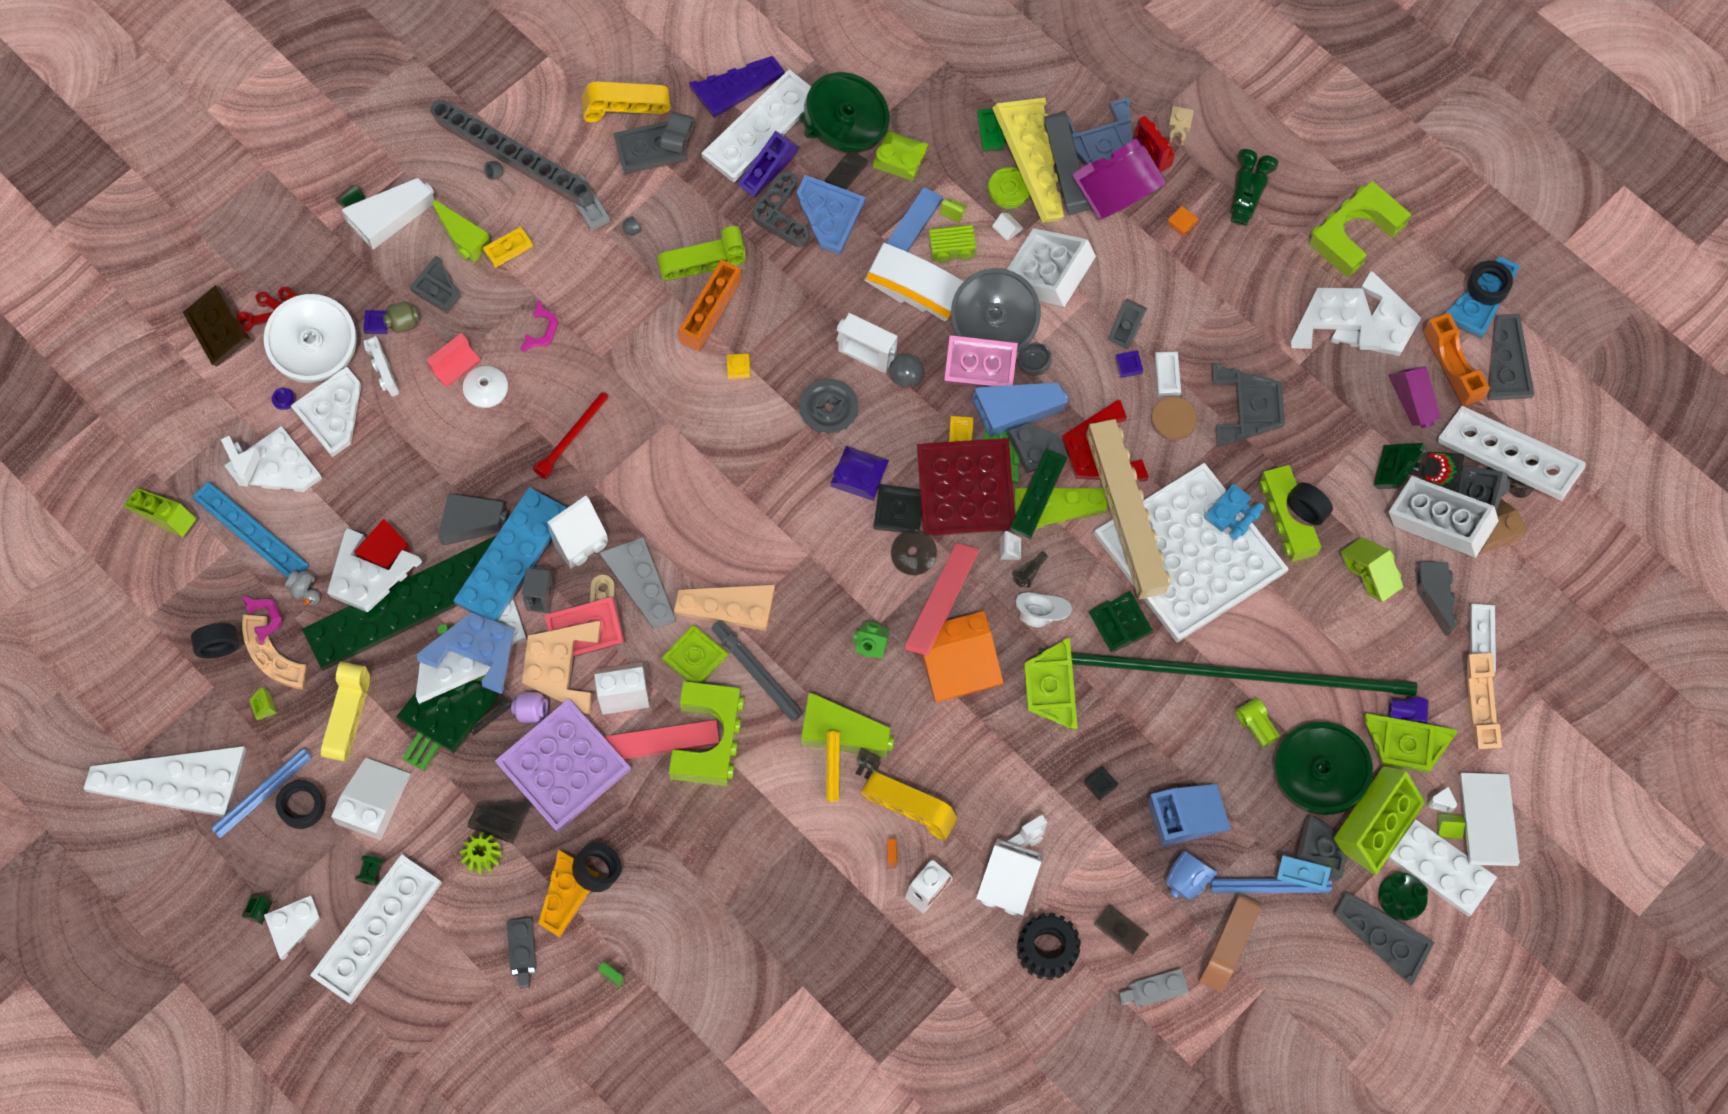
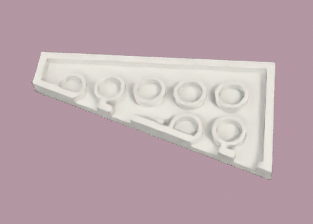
[84,746,246,817]

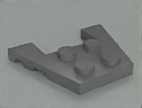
[1211,363,1285,447]

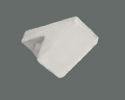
[221,436,260,486]

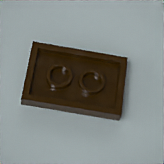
[183,285,250,366]

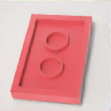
[544,597,625,657]

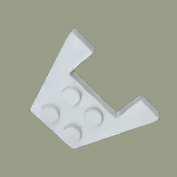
[1331,271,1421,356]
[1291,288,1381,350]
[327,528,422,612]

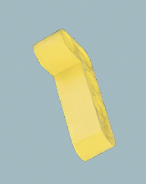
[321,661,370,762]

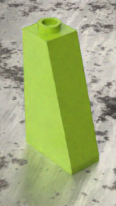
[801,693,894,758]

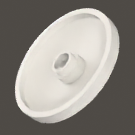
[264,294,357,383]

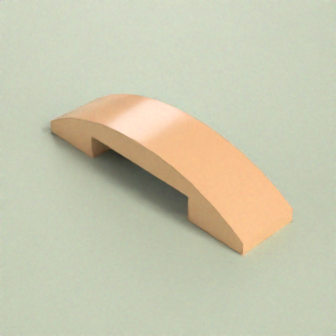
[1467,653,1502,749]

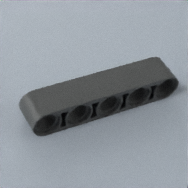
[1044,111,1091,215]

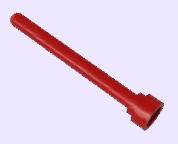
[532,392,608,479]

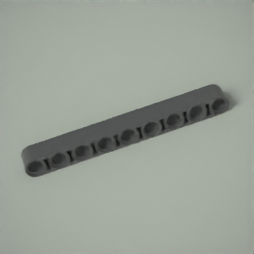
[431,100,594,207]

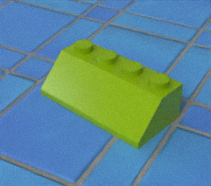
[1334,766,1426,875]

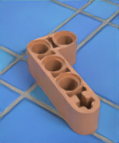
[1199,894,1262,993]

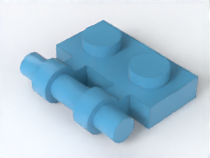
[1204,483,1264,540]

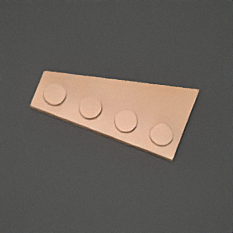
[674,585,775,631]

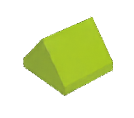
[940,198,968,223]
[249,688,277,720]
[1437,813,1466,839]

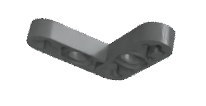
[753,171,809,247]

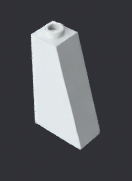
[342,178,434,250]

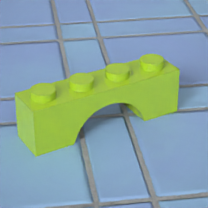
[1259,465,1321,562]

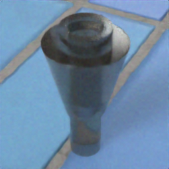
[1012,551,1048,588]

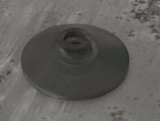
[891,529,937,576]

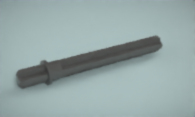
[711,620,802,722]

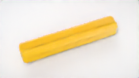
[826,730,840,802]

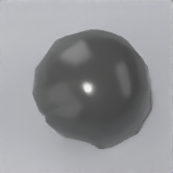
[1018,342,1052,376]
[888,353,925,388]

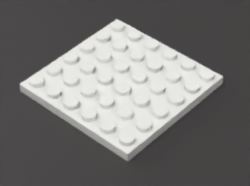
[1094,463,1289,643]

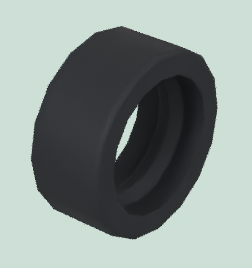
[1467,260,1513,305]
[1287,482,1333,525]
[191,623,240,659]
[275,780,325,829]
[572,843,622,892]

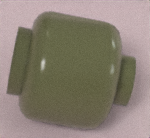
[383,301,418,333]

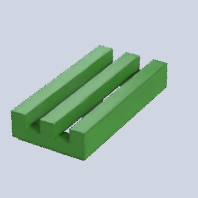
[402,733,440,771]

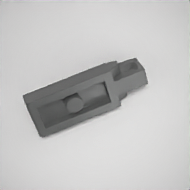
[507,918,536,989]

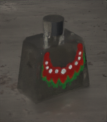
[1409,452,1464,493]

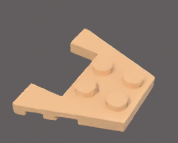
[522,621,602,714]

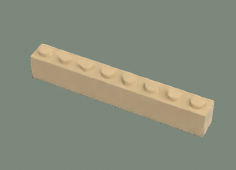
[1086,419,1171,600]

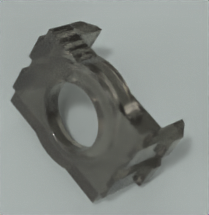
[855,748,881,779]

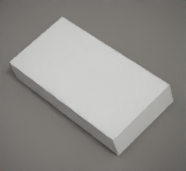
[1154,352,1181,396]

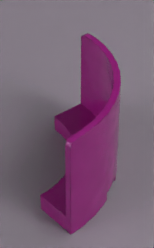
[1072,138,1166,220]

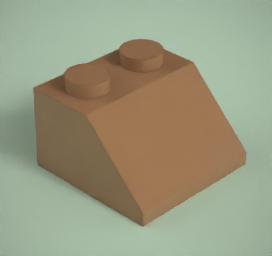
[1478,499,1527,555]

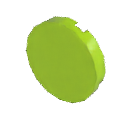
[988,167,1030,209]

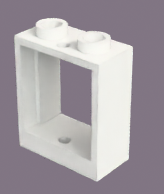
[836,313,898,374]

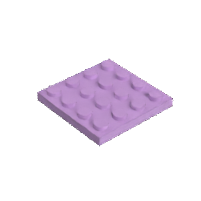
[495,698,631,833]

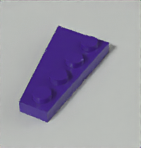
[689,56,785,118]

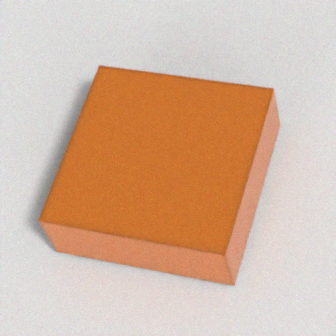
[1167,206,1198,237]
[886,839,898,869]

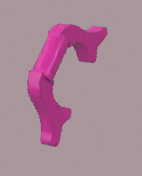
[521,301,558,352]
[243,596,282,644]

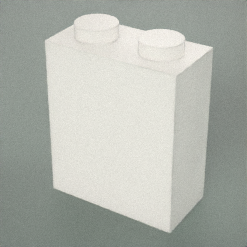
[976,838,1044,915]

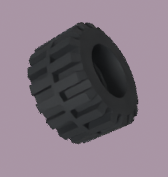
[1017,913,1081,980]

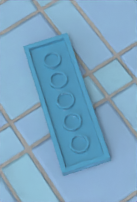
[453,487,567,622]

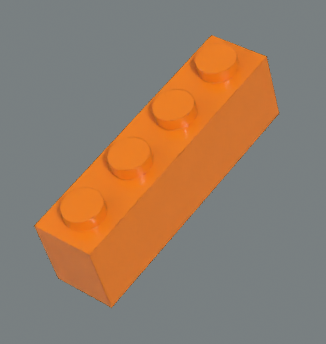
[678,259,742,352]

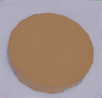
[1151,397,1197,440]

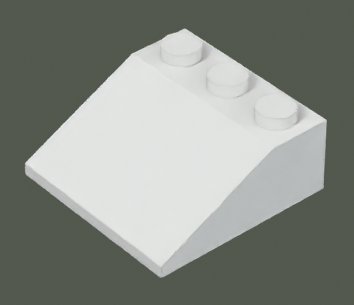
[1007,228,1096,307]

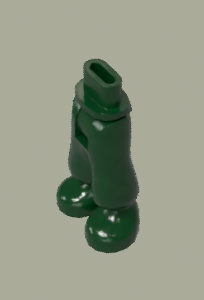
[1230,149,1279,226]

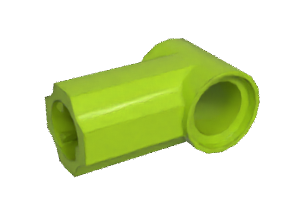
[1236,697,1280,748]

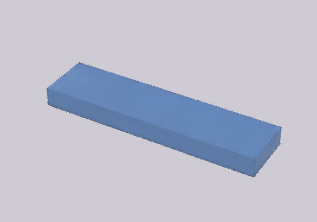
[886,187,943,252]

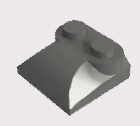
[1456,466,1510,511]

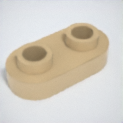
[590,575,615,602]

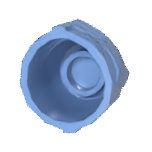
[1165,851,1218,901]

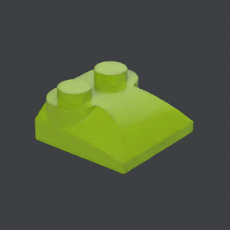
[873,130,929,181]

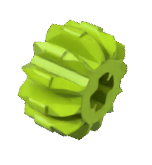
[460,832,502,875]

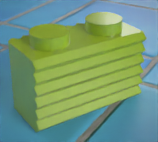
[928,224,976,263]

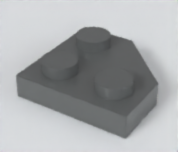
[1007,423,1068,473]
[1296,816,1347,881]

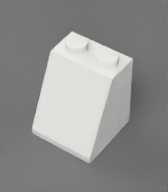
[594,662,649,715]

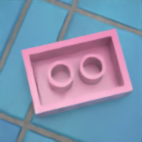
[944,335,1018,387]

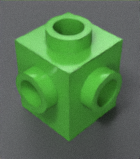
[853,622,890,659]

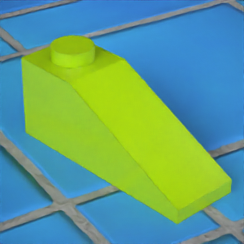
[432,200,491,263]

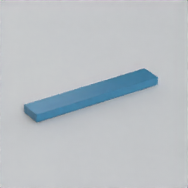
[192,481,309,579]

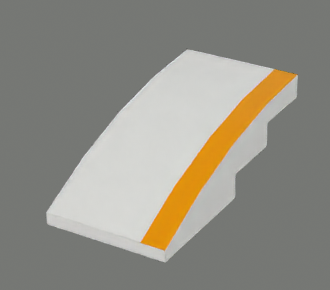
[864,243,964,322]

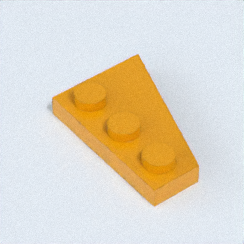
[538,850,600,938]

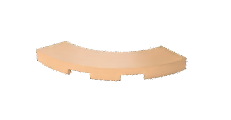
[242,615,308,690]

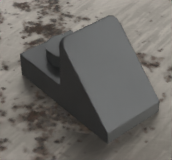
[1108,298,1147,349]

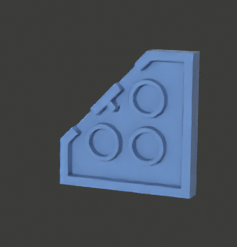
[796,175,866,255]

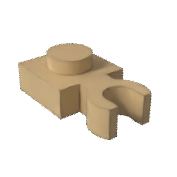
[1168,106,1194,145]

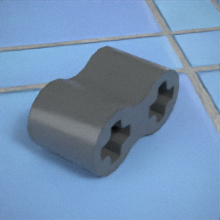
[660,111,694,154]

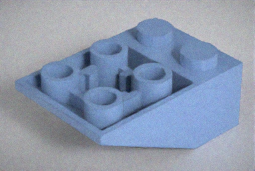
[1147,784,1231,847]

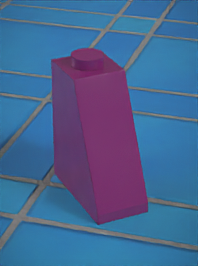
[1389,366,1441,428]

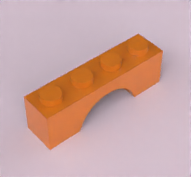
[1423,312,1490,407]

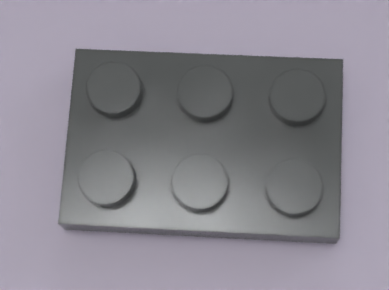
[613,121,687,174]

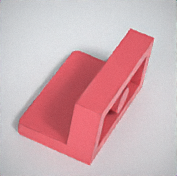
[426,333,481,387]

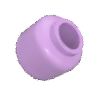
[511,692,549,723]

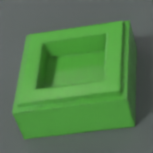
[598,962,624,988]

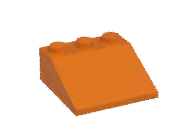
[920,611,1003,703]

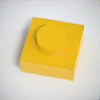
[727,354,750,379]

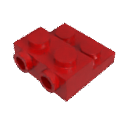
[1133,115,1175,172]

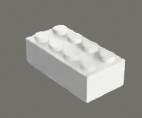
[1389,476,1499,558]

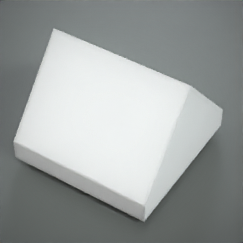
[992,213,1023,242]
[1000,531,1021,560]
[1427,787,1457,814]

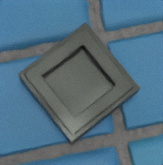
[1084,766,1118,801]

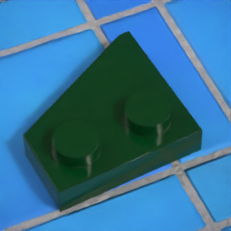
[1374,443,1427,489]

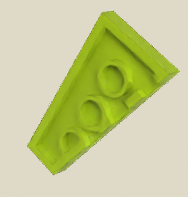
[1014,488,1107,534]

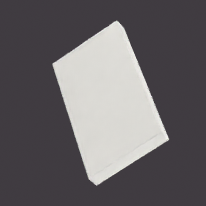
[1459,773,1520,866]

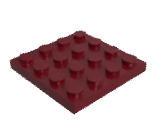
[917,438,1015,537]

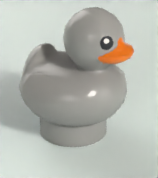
[284,570,320,606]

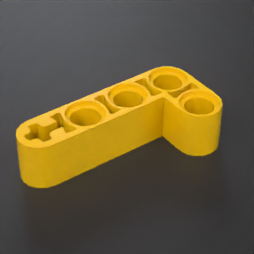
[581,81,671,123]
[860,772,958,841]

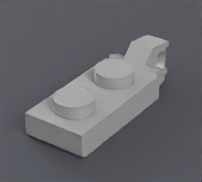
[1118,969,1189,1008]

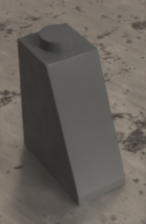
[438,493,508,545]

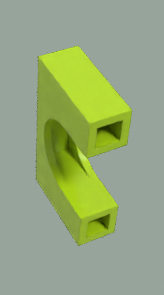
[1309,181,1412,278]
[669,681,745,786]

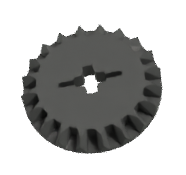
[799,379,858,435]

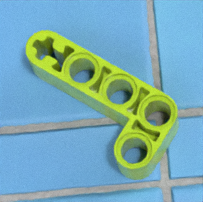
[656,226,746,281]

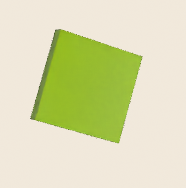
[662,625,729,684]

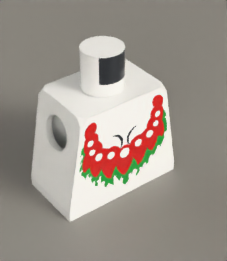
[905,860,953,914]

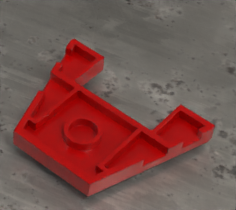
[1062,399,1149,482]

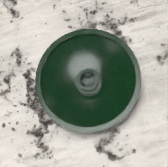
[804,72,890,152]
[1275,722,1373,815]

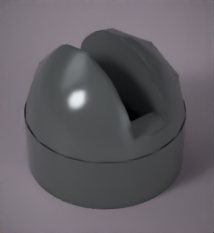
[484,161,503,179]
[622,216,641,236]

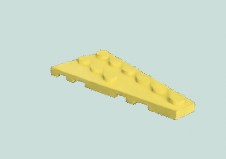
[992,97,1064,223]

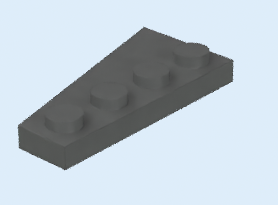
[1488,314,1534,401]
[1334,892,1435,986]

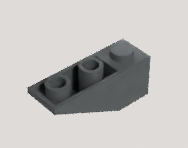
[1415,562,1457,636]

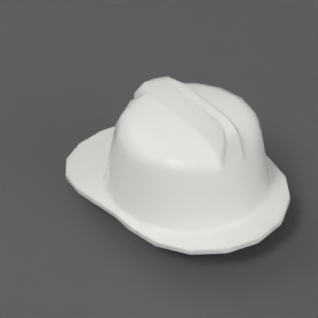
[1016,592,1072,628]

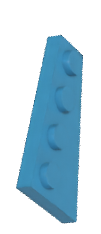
[1444,256,1520,339]

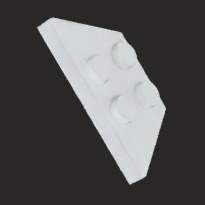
[416,651,490,704]

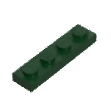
[1010,448,1067,540]

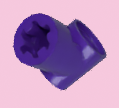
[1388,697,1429,724]

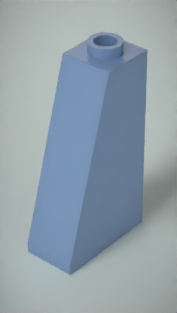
[972,383,1068,437]

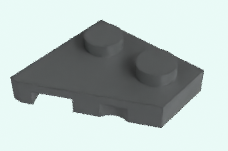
[410,256,460,314]

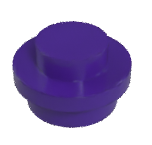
[272,388,295,410]

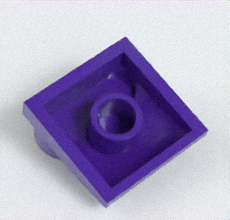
[831,446,889,501]

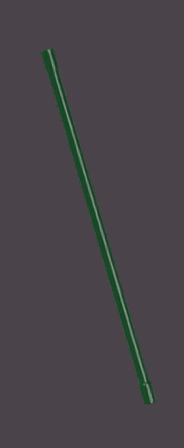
[1038,649,1417,696]

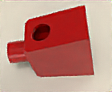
[354,519,413,574]

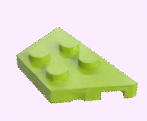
[1024,638,1078,730]
[1364,713,1457,773]

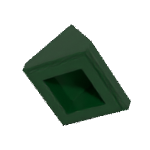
[335,185,366,208]
[242,894,273,925]

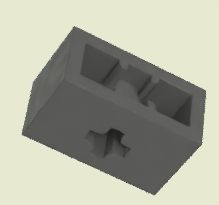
[522,566,554,613]

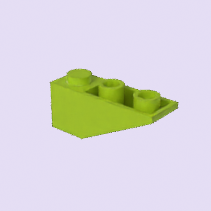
[124,488,196,537]

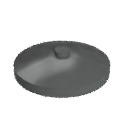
[951,268,1041,353]

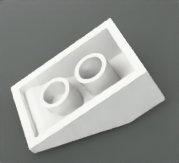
[547,496,608,569]
[331,758,410,841]

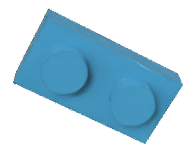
[1277,854,1331,891]

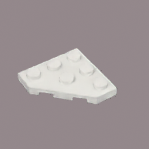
[291,366,362,458]
[224,426,322,492]

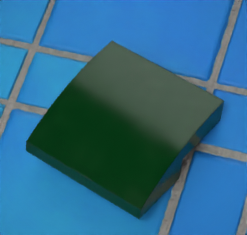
[1089,591,1154,652]

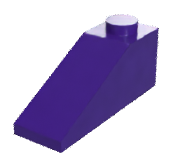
[738,130,800,197]

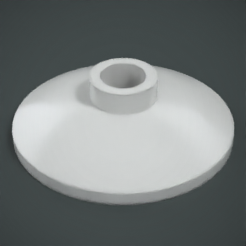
[463,366,508,408]

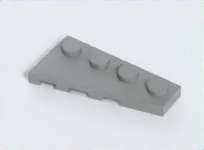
[600,537,675,630]

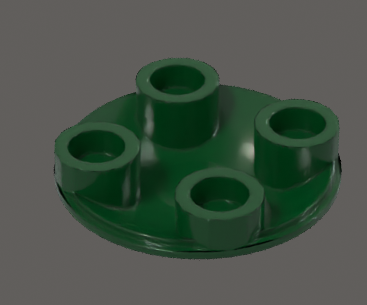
[1378,872,1428,921]

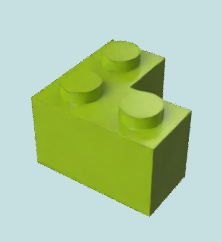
[1341,537,1404,602]

